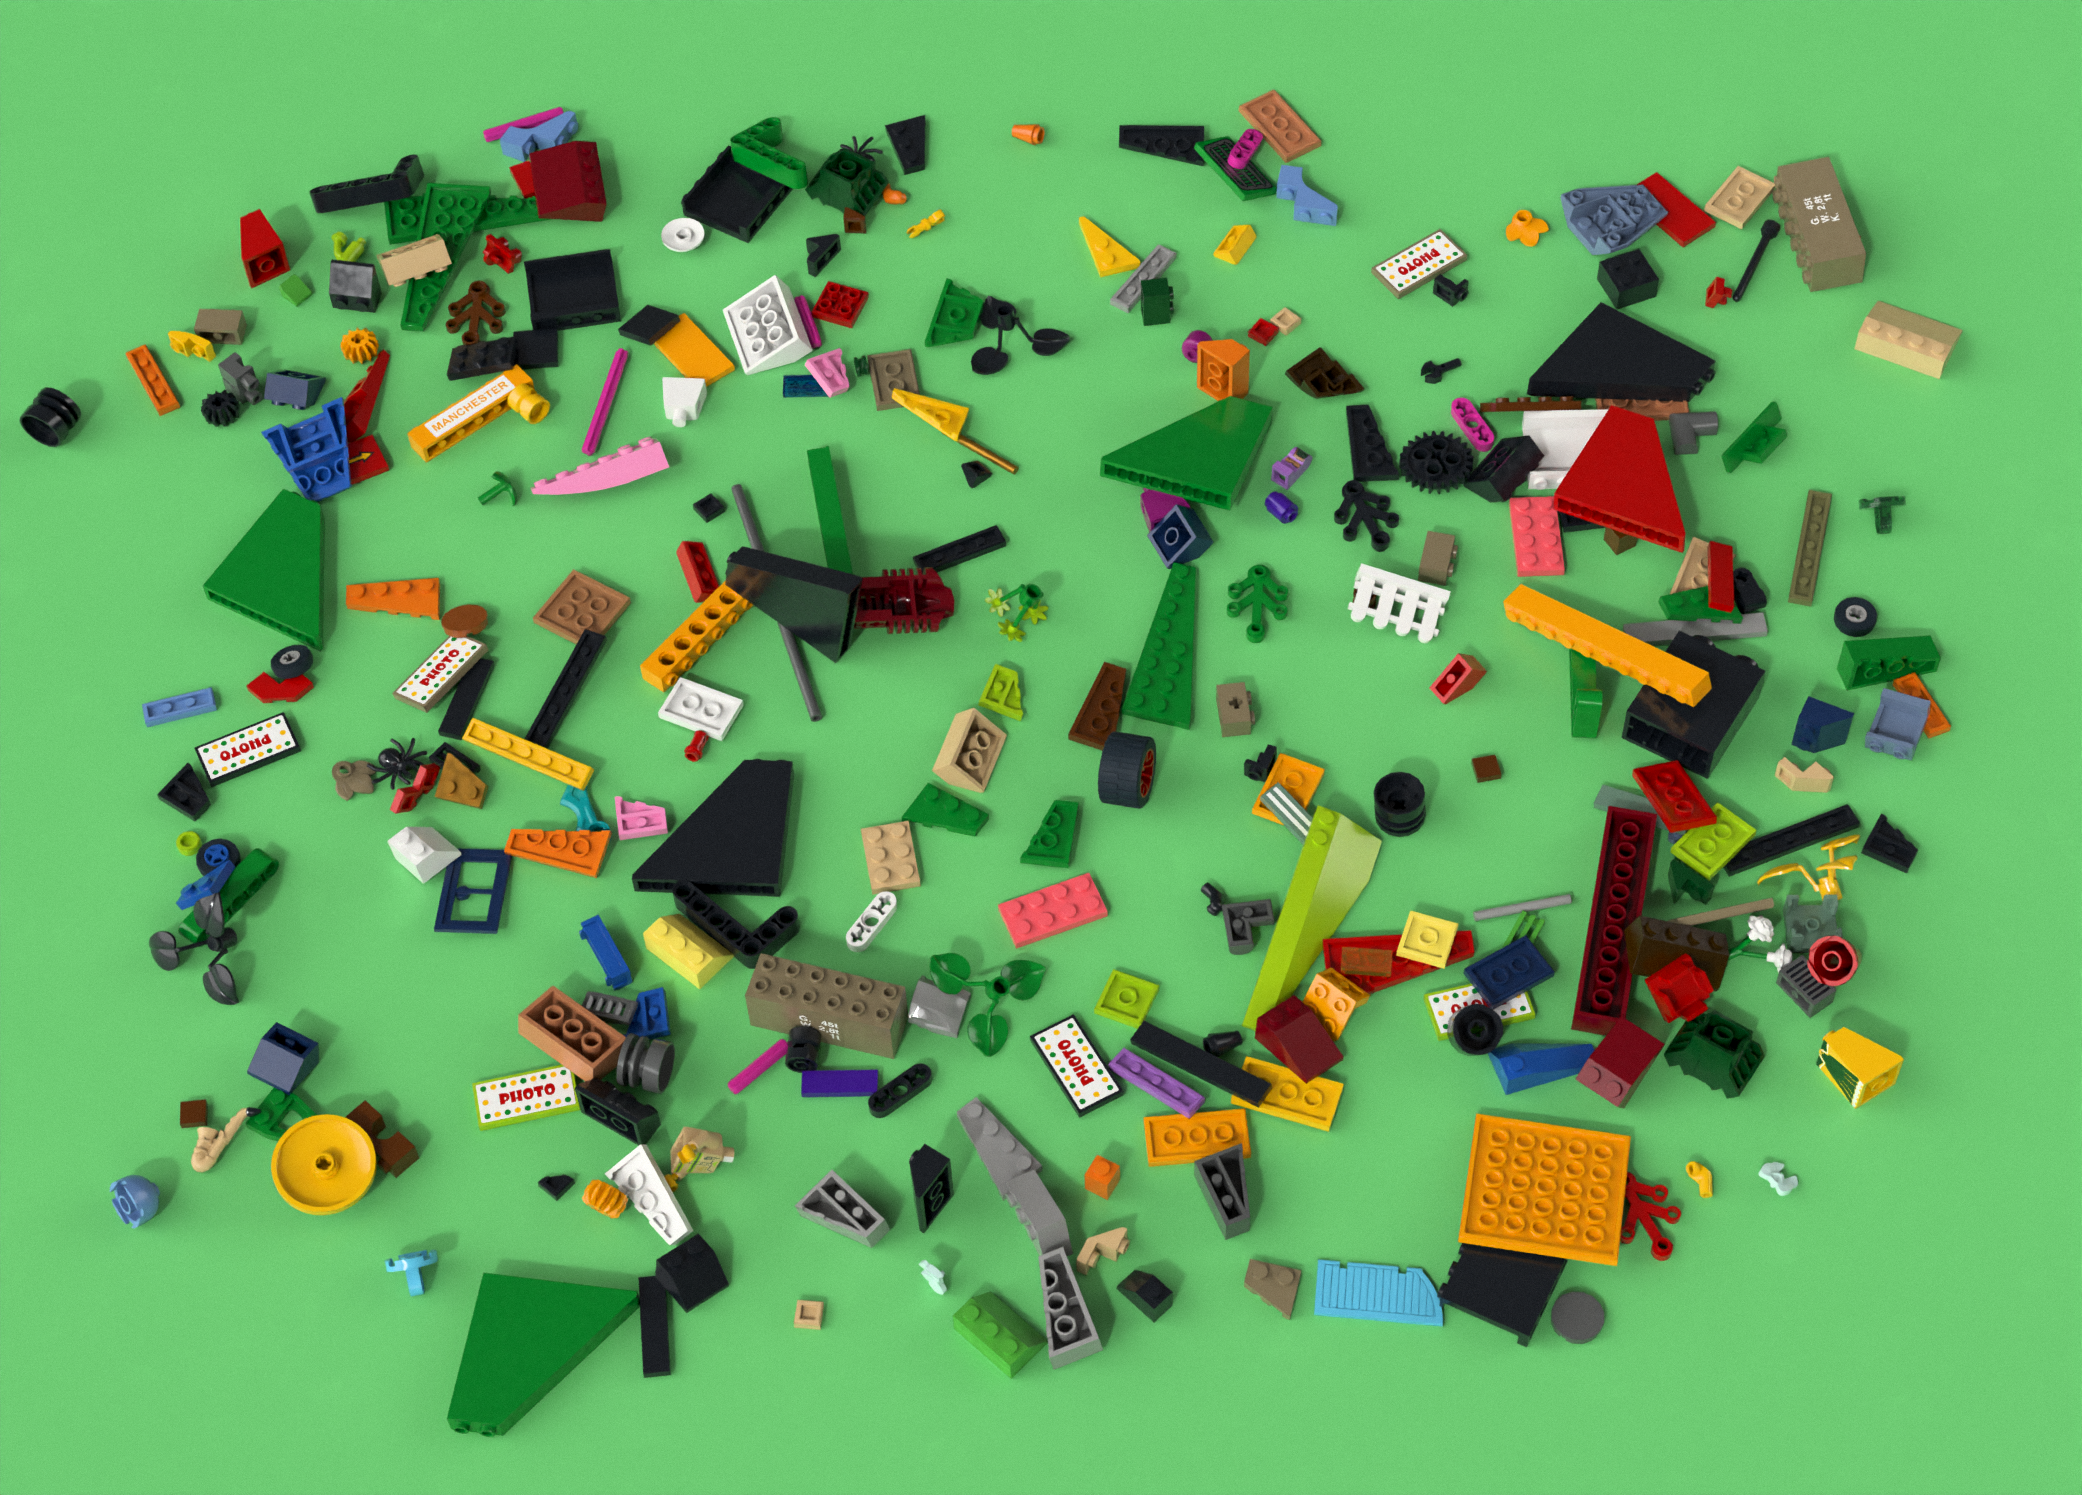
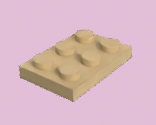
[1704,166,1775,229]
[861,821,921,895]

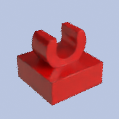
[1705,277,1732,308]

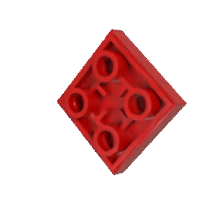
[811,281,869,328]

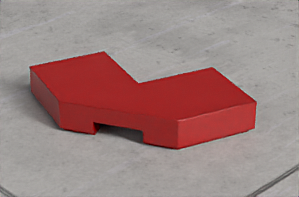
[246,672,314,703]
[390,763,440,814]

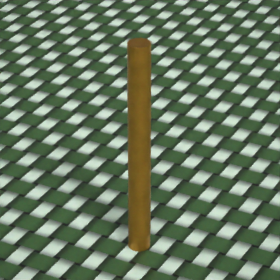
[941,432,1019,475]

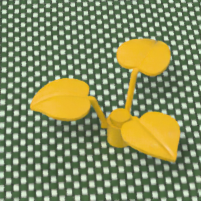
[1757,834,1860,900]

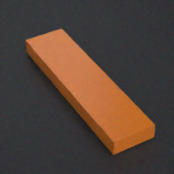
[125,344,180,416]

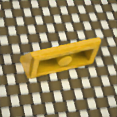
[1213,225,1256,265]

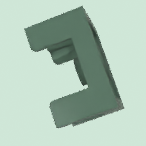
[1783,895,1843,953]

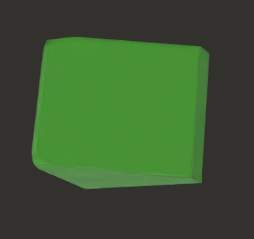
[279,274,312,307]

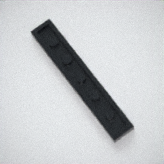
[525,629,607,749]
[1723,804,1860,877]
[1130,1021,1272,1108]

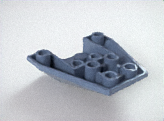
[1560,185,1668,255]

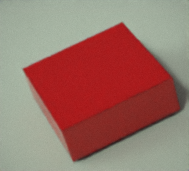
[1248,318,1279,346]

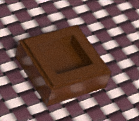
[1471,755,1501,783]
[180,1099,208,1128]

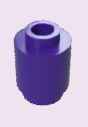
[1264,491,1298,524]

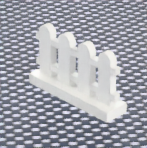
[1347,563,1451,643]

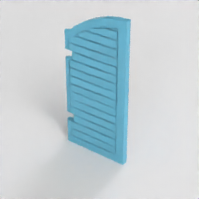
[1314,1259,1443,1327]

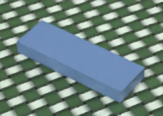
[142,687,217,727]

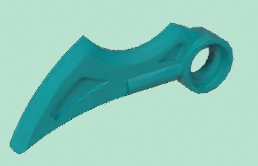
[560,785,612,842]

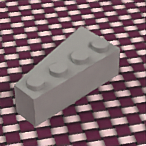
[1038,1247,1103,1370]

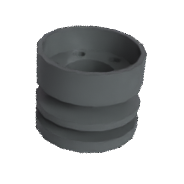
[617,1033,675,1094]

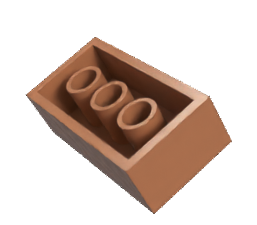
[518,986,626,1082]

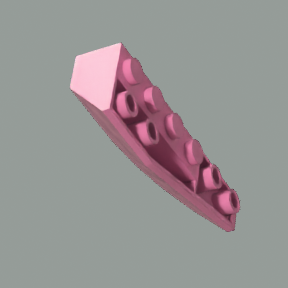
[531,436,669,495]

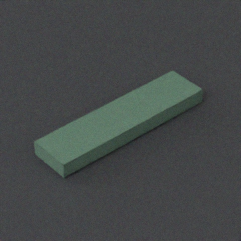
[1594,785,1689,835]

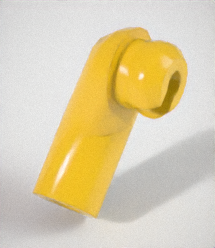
[1686,1161,1713,1198]

